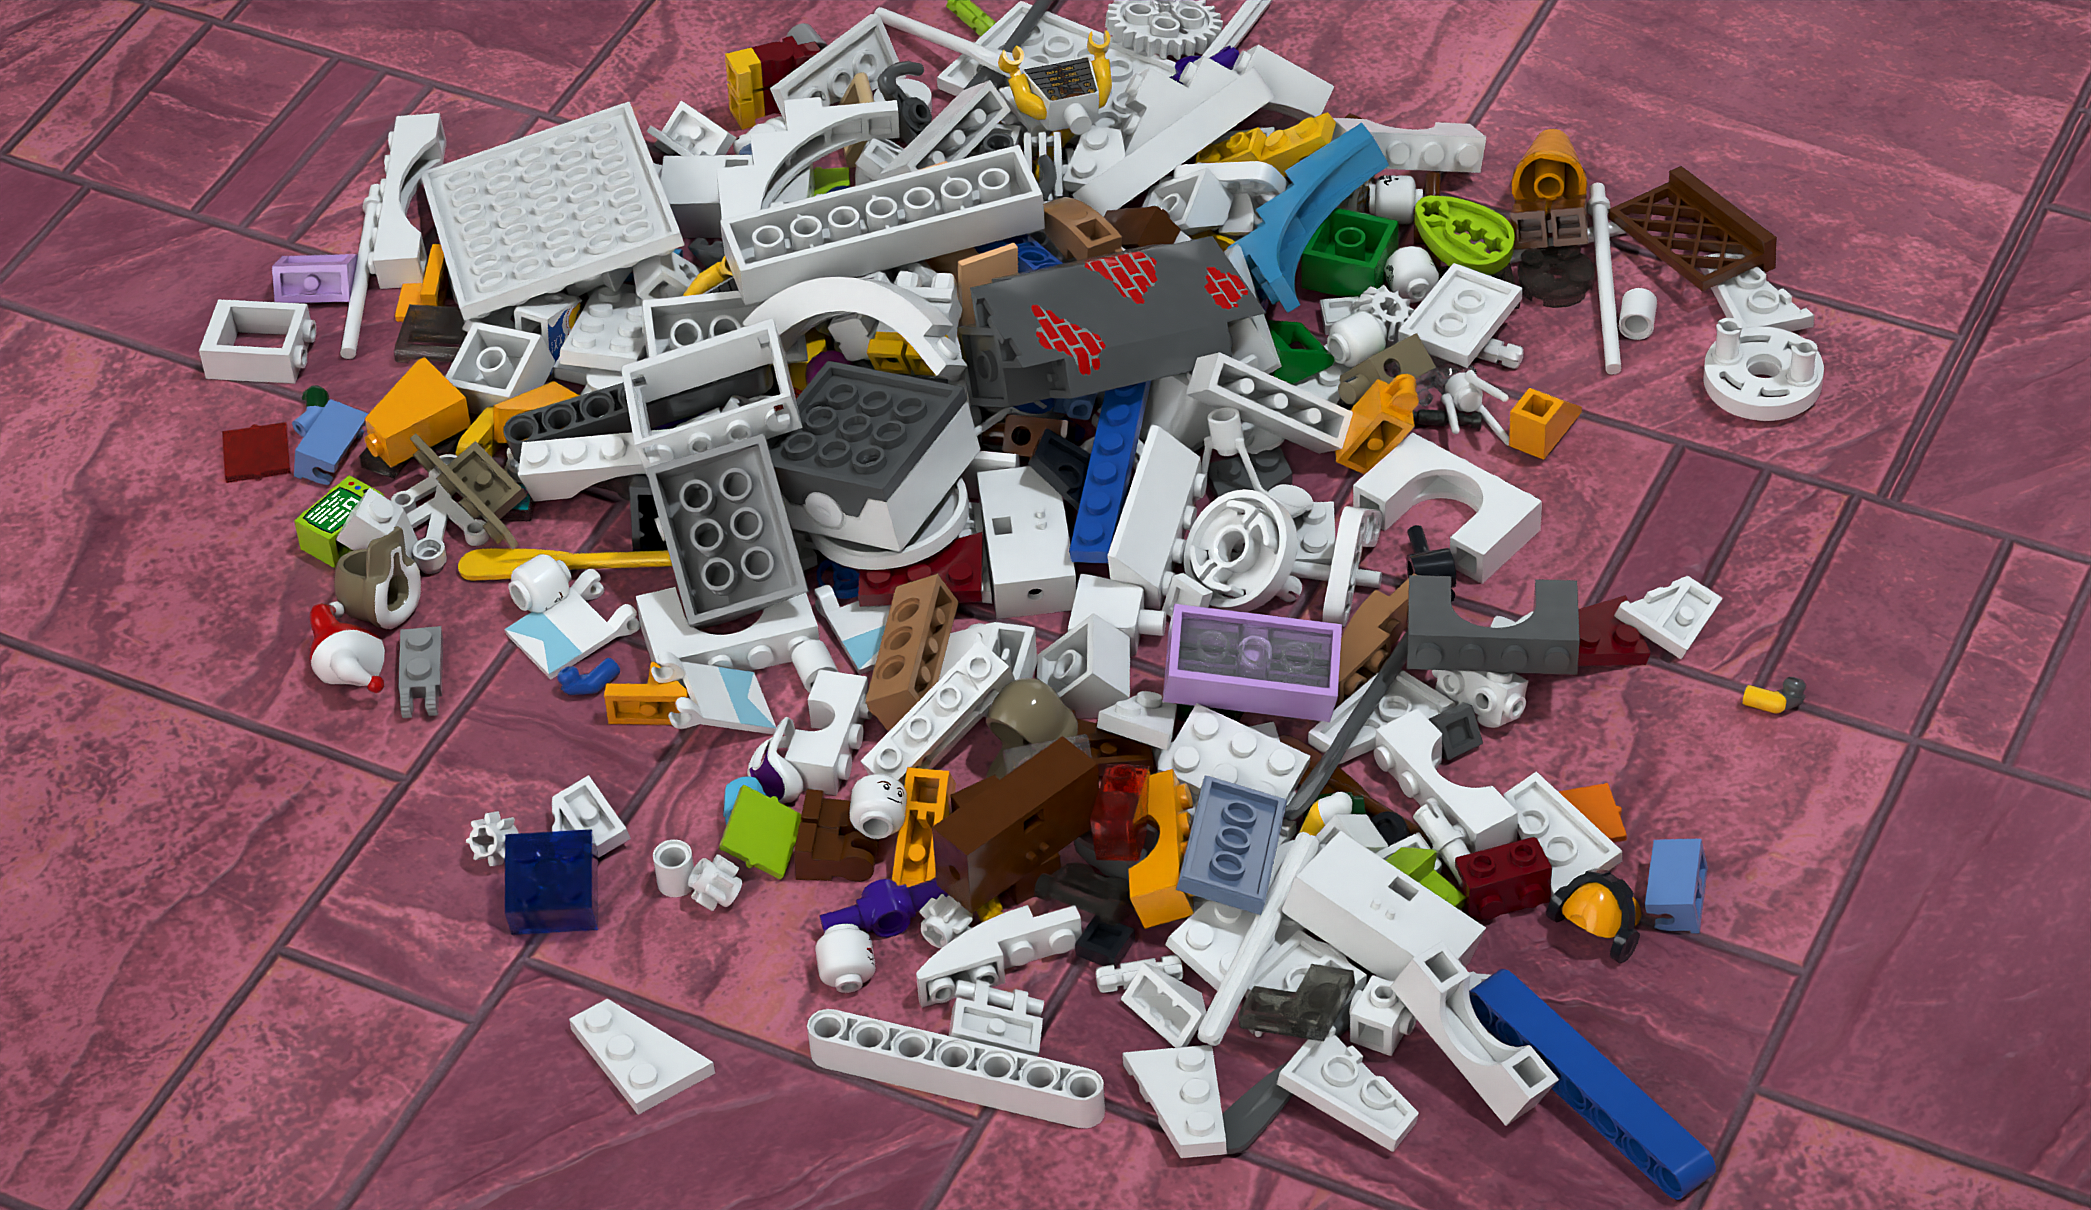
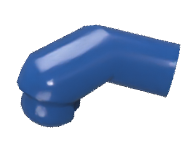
[557,658,620,696]

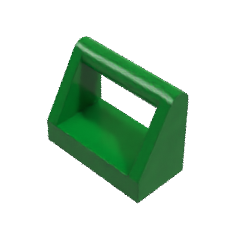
[1266,320,1334,385]

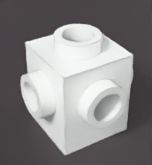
[1349,975,1417,1056]

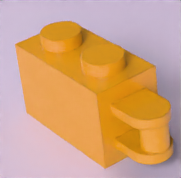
[1335,374,1419,475]

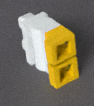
[866,271,962,376]

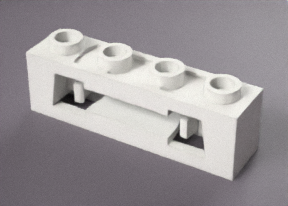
[861,640,1015,786]

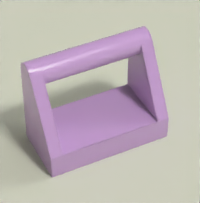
[272,254,358,303]

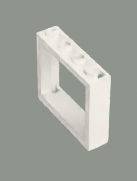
[621,318,803,477]

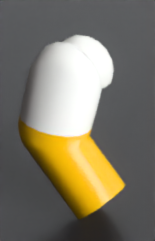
[1298,792,1353,836]

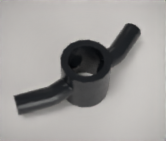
[1406,525,1457,602]

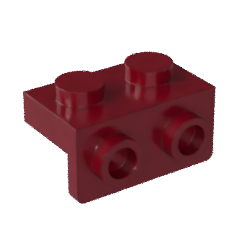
[1455,837,1552,921]

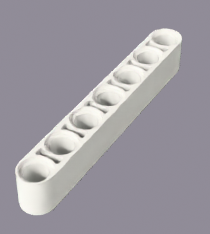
[1072,67,1275,217]
[807,1009,1105,1129]

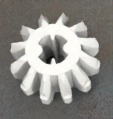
[1350,285,1415,350]

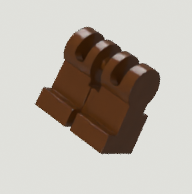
[1510,194,1589,250]
[794,789,880,882]

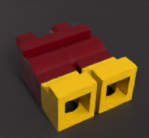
[725,36,821,130]

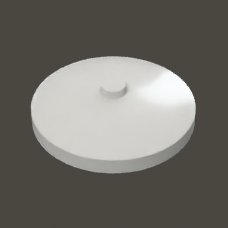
[810,476,969,570]

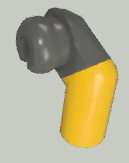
[1742,677,1806,714]

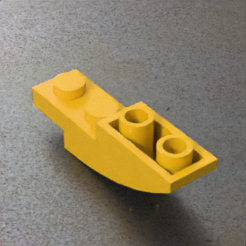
[1195,112,1336,177]

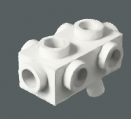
[1432,670,1528,728]

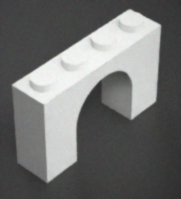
[1353,432,1542,584]
[636,587,819,687]

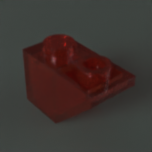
[1090,764,1150,861]

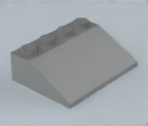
[645,434,809,630]

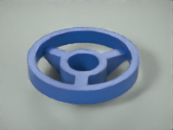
[817,558,859,599]

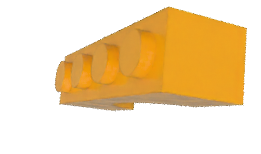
[1124,769,1195,929]

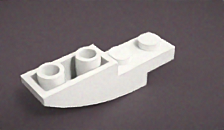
[916,905,1082,1008]

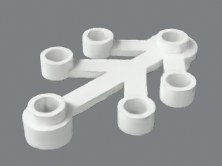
[391,454,489,574]

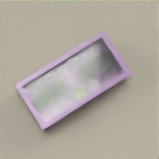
[1163,604,1342,722]

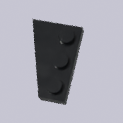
[1028,428,1133,511]

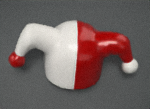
[309,601,385,693]

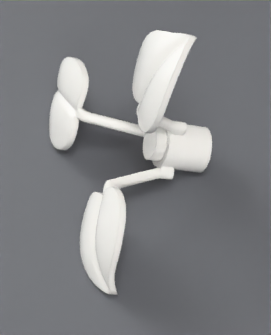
[1196,407,1314,519]

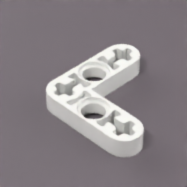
[1172,161,1290,206]
[1323,506,1382,627]

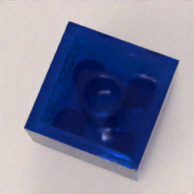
[505,829,598,935]

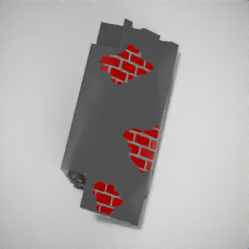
[957,236,1266,407]

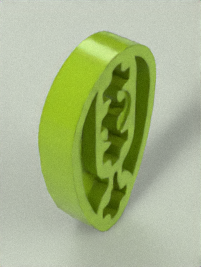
[1415,195,1515,275]

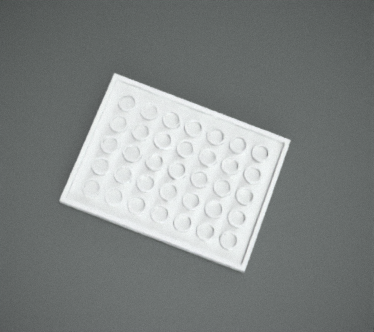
[420,102,685,321]

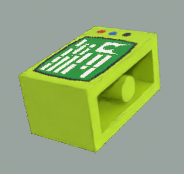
[294,475,384,568]

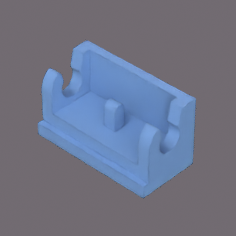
[294,399,368,485]
[1645,839,1708,934]

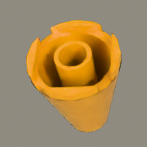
[1511,129,1587,209]

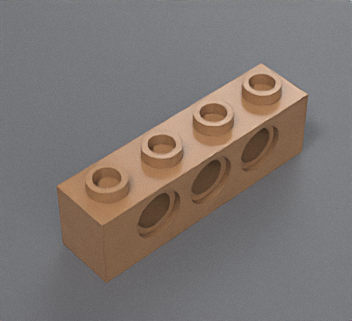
[865,574,958,730]

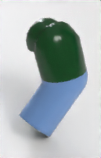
[292,385,330,437]

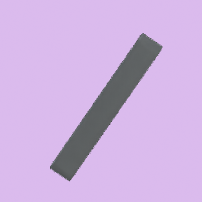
[504,364,774,463]

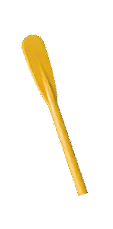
[458,548,672,581]

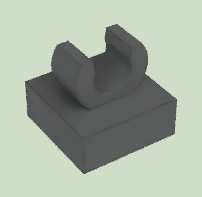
[1429,702,1483,760]

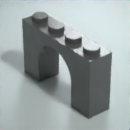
[1407,575,1580,675]

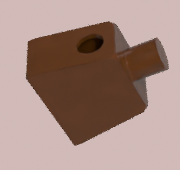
[982,414,1076,458]

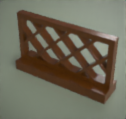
[1608,166,1777,292]

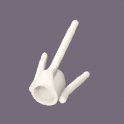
[1441,370,1509,446]

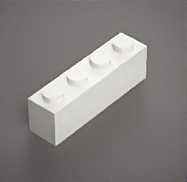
[879,80,1011,179]
[1186,352,1353,454]

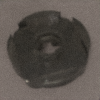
[1517,245,1594,308]

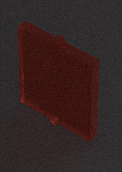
[222,422,291,483]

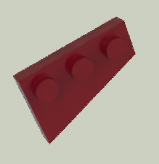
[858,532,983,607]
[1578,595,1651,666]

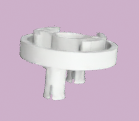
[1703,318,1824,421]
[1184,489,1302,612]

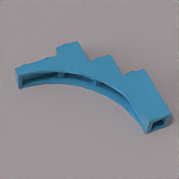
[1227,122,1389,313]

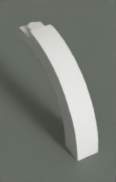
[742,277,967,377]

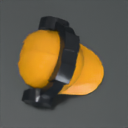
[1546,868,1642,963]

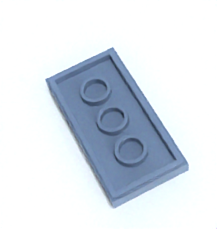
[1176,775,1287,915]

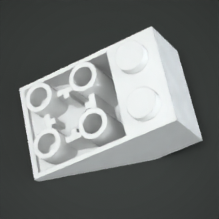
[939,622,1037,717]

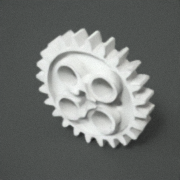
[1105,0,1223,60]

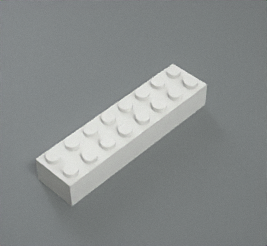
[720,145,1045,305]

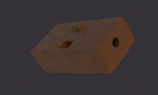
[932,736,1101,914]

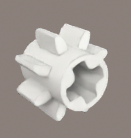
[466,811,522,866]
[688,854,742,911]
[919,894,973,948]

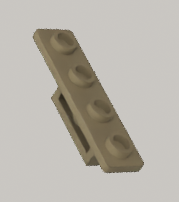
[410,433,527,549]

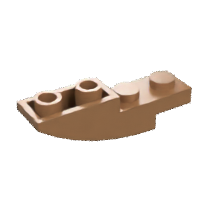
[1042,197,1123,260]
[1334,573,1416,709]

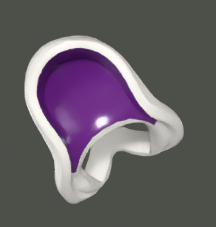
[747,717,803,804]

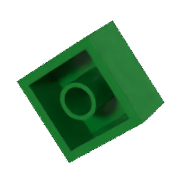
[1301,208,1399,297]

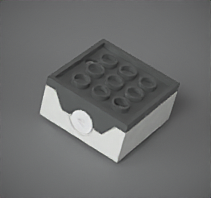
[766,361,981,552]

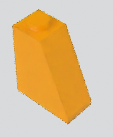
[365,357,471,468]

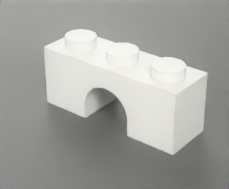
[784,669,872,796]

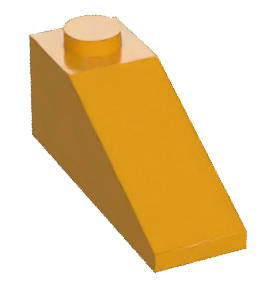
[892,767,956,887]

